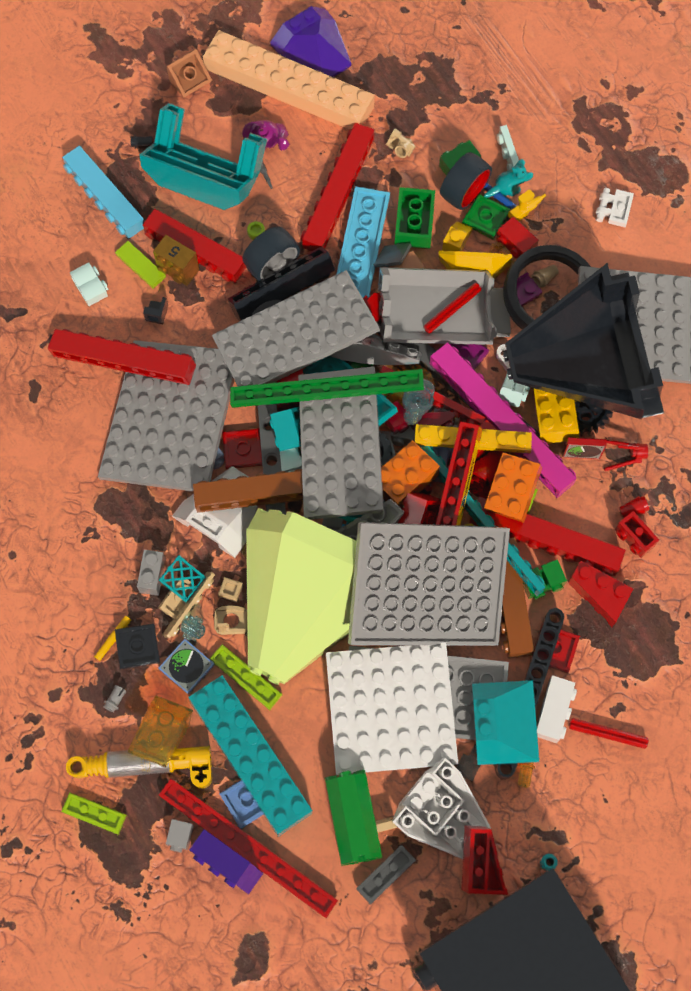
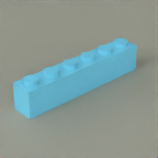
[62,145,144,239]

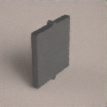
[374,243,412,267]

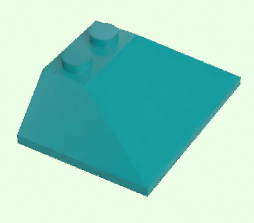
[472,680,540,765]

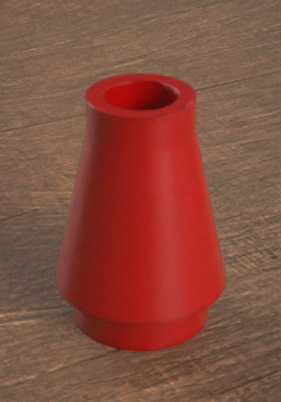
[619,496,649,518]

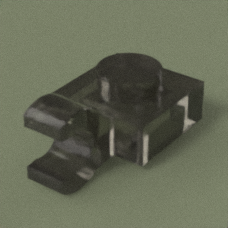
[456,743,480,781]

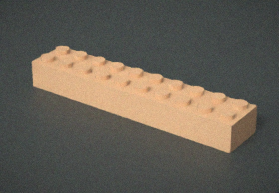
[203,30,375,129]

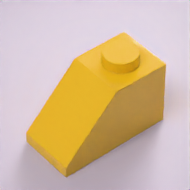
[442,221,473,251]

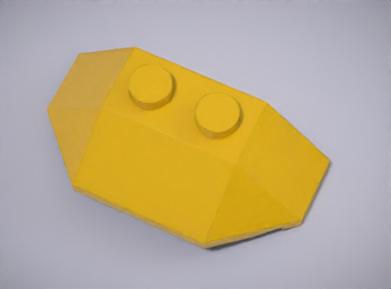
[439,251,512,279]

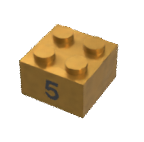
[153,235,199,286]

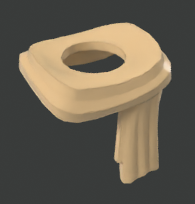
[214,606,247,635]

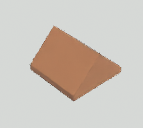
[166,49,212,98]

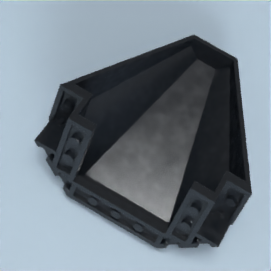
[502,263,664,420]

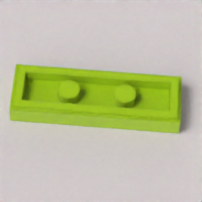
[115,241,166,289]
[61,792,127,835]

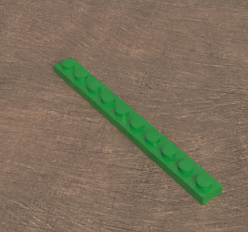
[230,369,424,408]

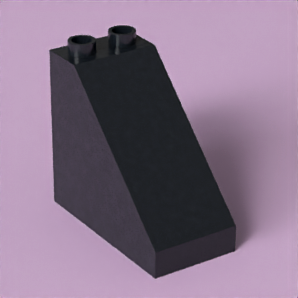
[410,869,630,991]

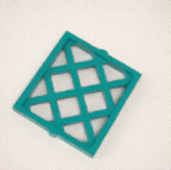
[158,555,206,603]

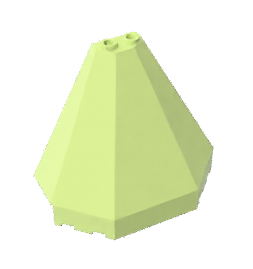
[246,508,357,685]

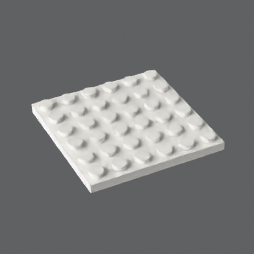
[326,642,458,775]

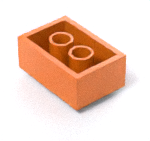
[381,440,440,508]
[484,453,543,523]

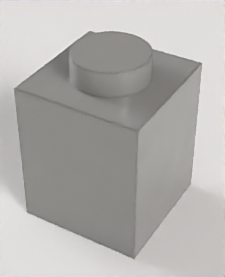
[166,819,194,853]

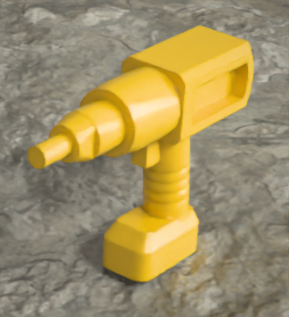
[508,190,546,221]

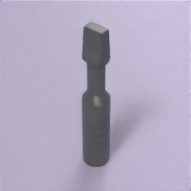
[260,161,273,189]

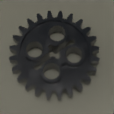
[574,400,613,437]

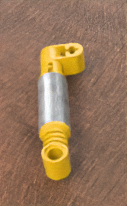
[66,746,213,789]

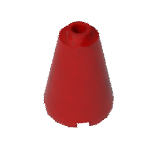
[469,451,509,499]

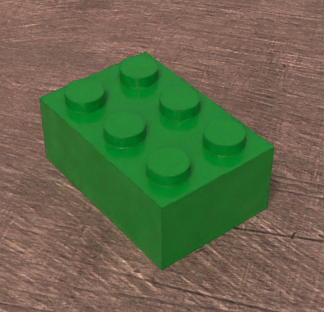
[394,187,435,249]

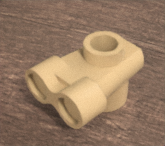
[386,129,416,158]

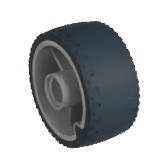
[242,227,300,281]

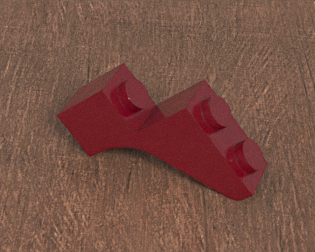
[385,401,455,435]

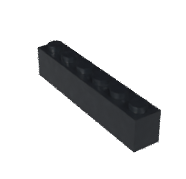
[227,247,335,321]

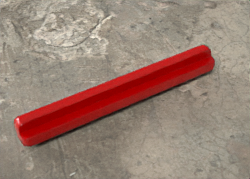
[423,283,481,334]
[569,718,649,749]

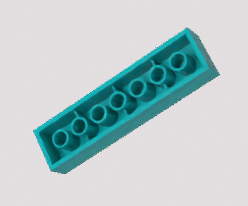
[188,675,313,837]

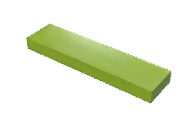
[209,644,283,710]

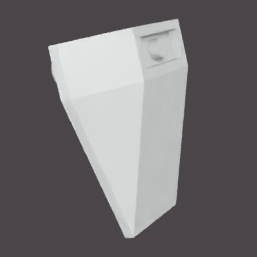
[172,466,258,558]
[392,758,491,859]

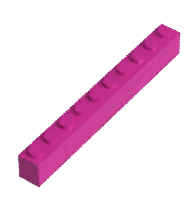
[430,343,577,498]

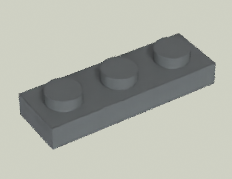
[356,845,416,905]

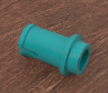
[540,854,558,871]

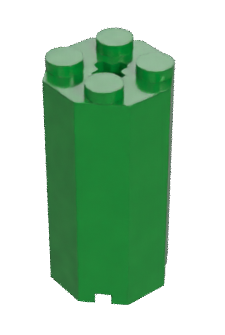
[325,770,382,866]

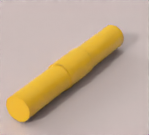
[94,615,131,661]

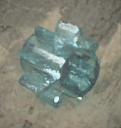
[181,616,205,641]

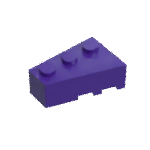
[189,830,263,894]

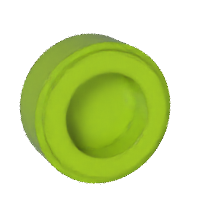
[247,221,265,240]

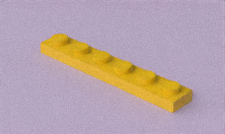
[414,424,532,453]

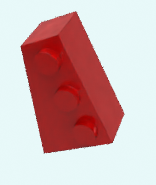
[568,561,633,627]
[461,826,509,895]

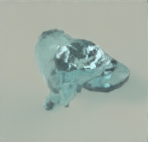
[402,379,435,425]

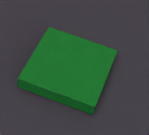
[462,194,511,239]

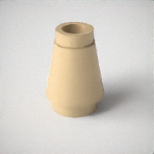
[531,265,559,288]

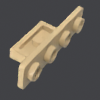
[158,572,215,638]

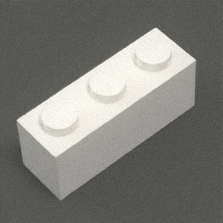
[537,675,577,743]

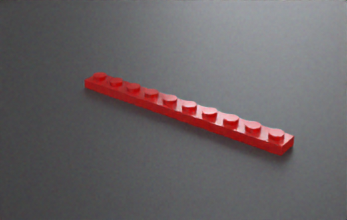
[159,779,338,918]

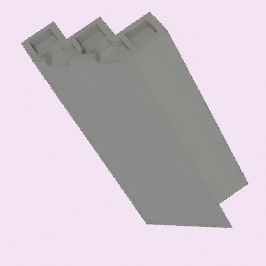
[378,267,511,345]

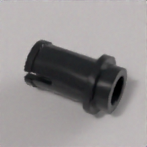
[131,135,153,149]

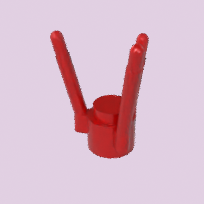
[604,440,649,471]

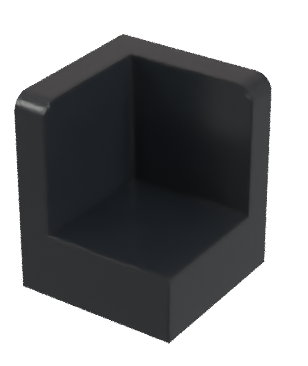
[143,297,169,325]

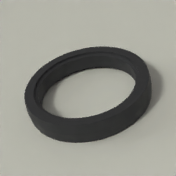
[503,245,591,330]

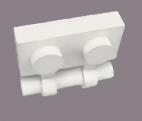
[596,188,634,227]

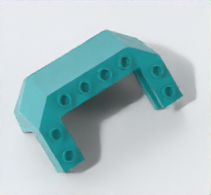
[139,103,267,210]

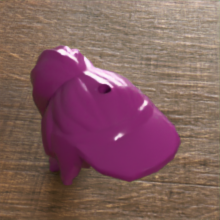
[242,120,290,151]

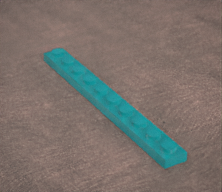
[418,445,545,597]

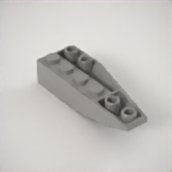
[329,334,422,365]

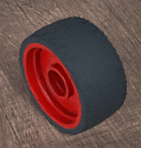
[440,152,492,210]

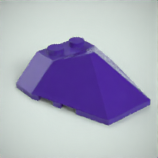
[270,6,352,77]

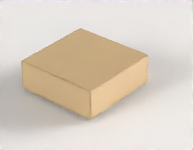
[218,577,243,602]
[375,816,397,832]

